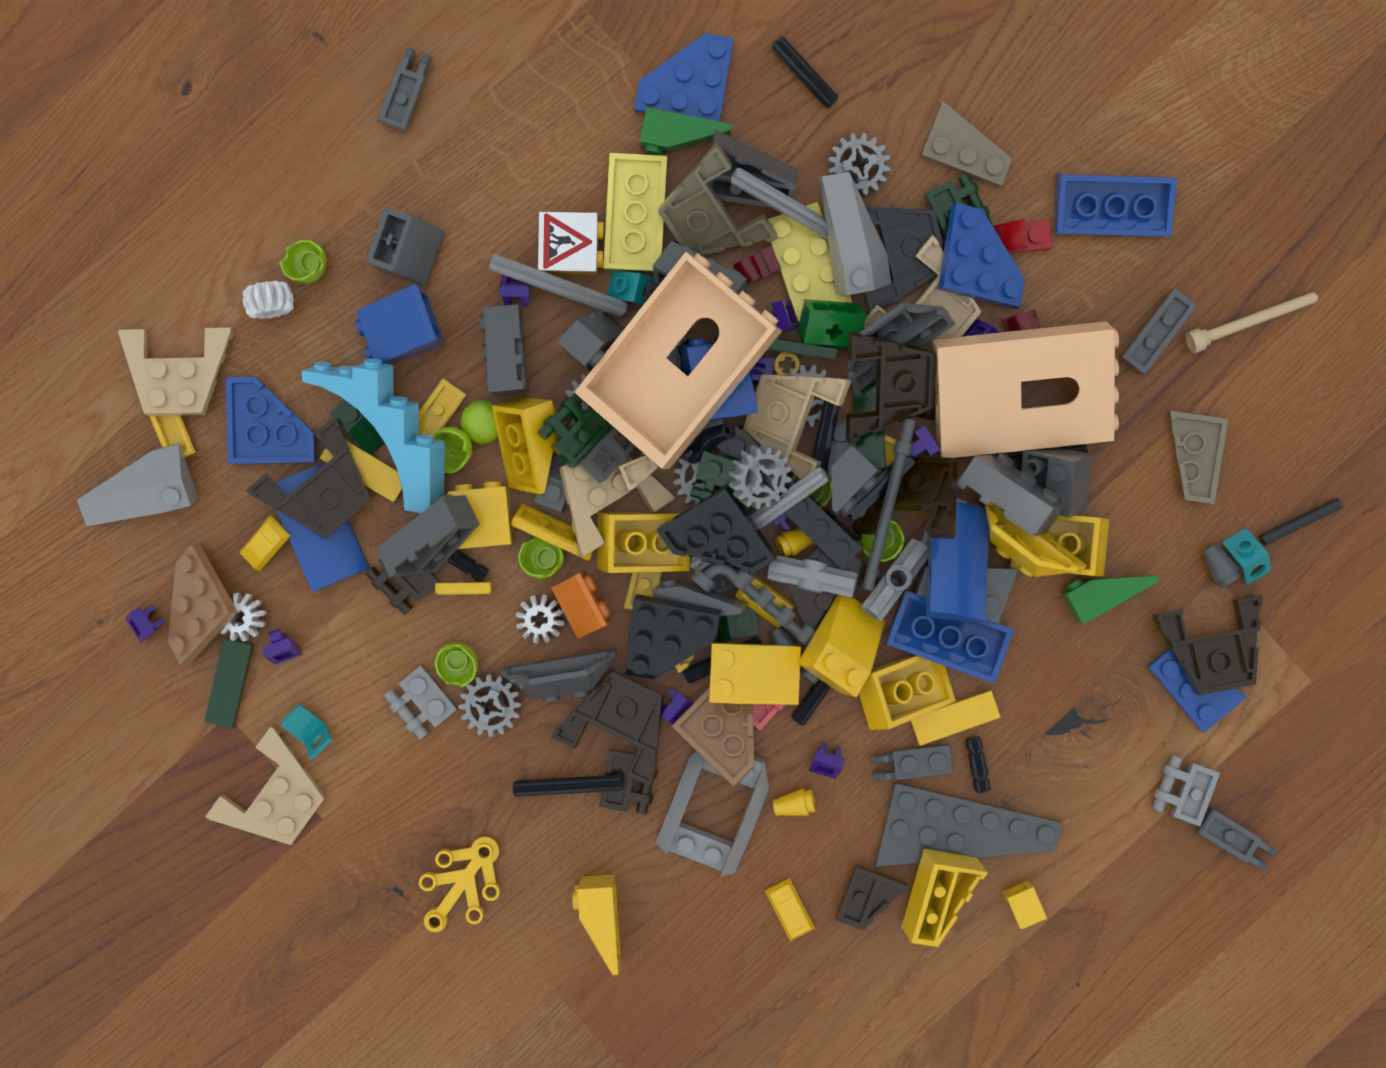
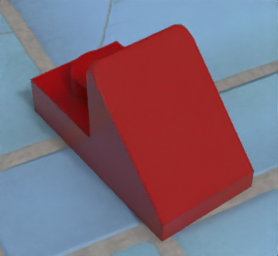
[993,219,1052,254]

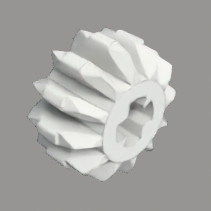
[242,281,294,319]
[220,593,266,641]
[516,595,565,643]

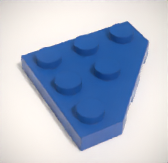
[634,33,734,122]
[938,202,1025,309]
[226,377,317,464]

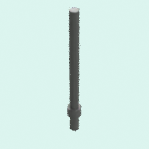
[862,419,916,591]

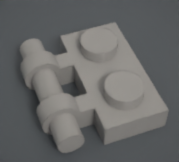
[384,665,458,740]
[1152,755,1220,826]

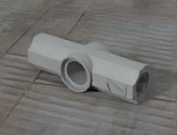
[860,538,929,622]
[767,556,858,598]

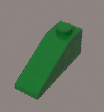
[640,107,732,156]
[1061,575,1159,624]

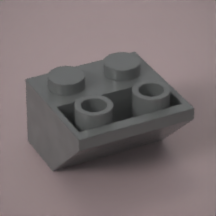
[365,207,445,286]
[831,446,878,519]
[1021,449,1092,518]

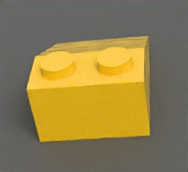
[491,396,556,494]
[597,512,690,573]
[1010,515,1110,576]
[797,595,885,697]
[709,642,801,705]
[859,655,956,730]
[573,874,621,975]

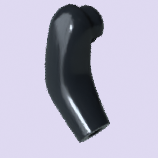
[682,424,733,464]

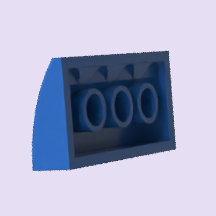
[1055,174,1177,237]
[275,464,370,592]
[926,502,989,623]
[886,590,1014,684]

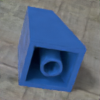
[355,284,445,365]
[680,335,758,420]

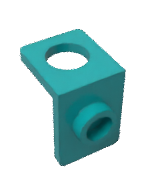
[607,270,659,305]
[1222,529,1271,585]
[280,704,332,759]

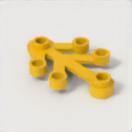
[419,836,501,933]

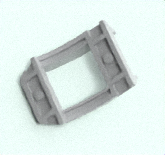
[655,752,770,876]

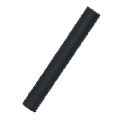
[1259,498,1343,546]

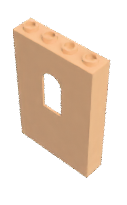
[575,252,782,469]
[932,321,1119,458]

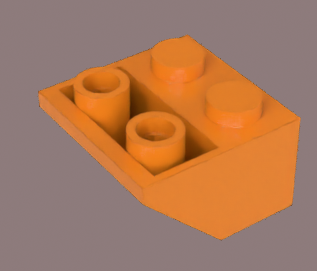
[551,571,612,639]

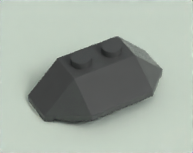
[845,303,955,391]
[501,648,617,703]

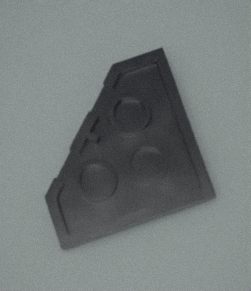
[656,485,778,573]
[625,594,722,679]

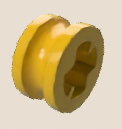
[774,352,800,375]

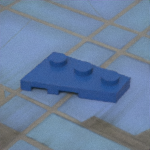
[1146,648,1248,733]

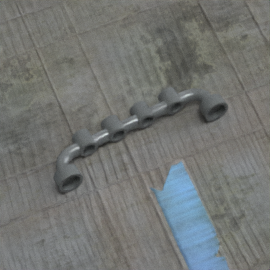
[691,564,819,684]

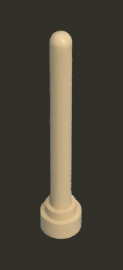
[1185,292,1318,354]

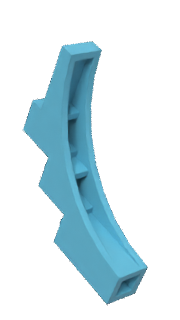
[302,358,444,513]

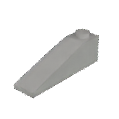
[820,172,891,295]
[77,443,198,527]

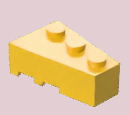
[901,849,988,947]

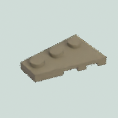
[920,101,1012,188]
[1168,411,1229,505]

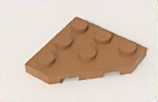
[168,544,238,666]
[672,687,754,788]

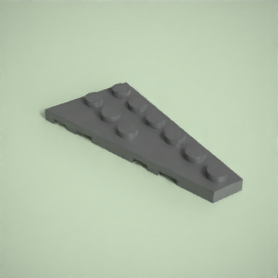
[875,782,1062,867]

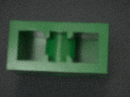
[798,299,866,349]

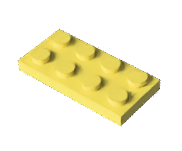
[603,153,667,273]
[768,202,853,325]

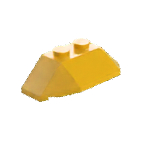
[985,501,1087,577]

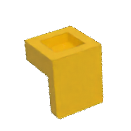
[1002,881,1047,929]

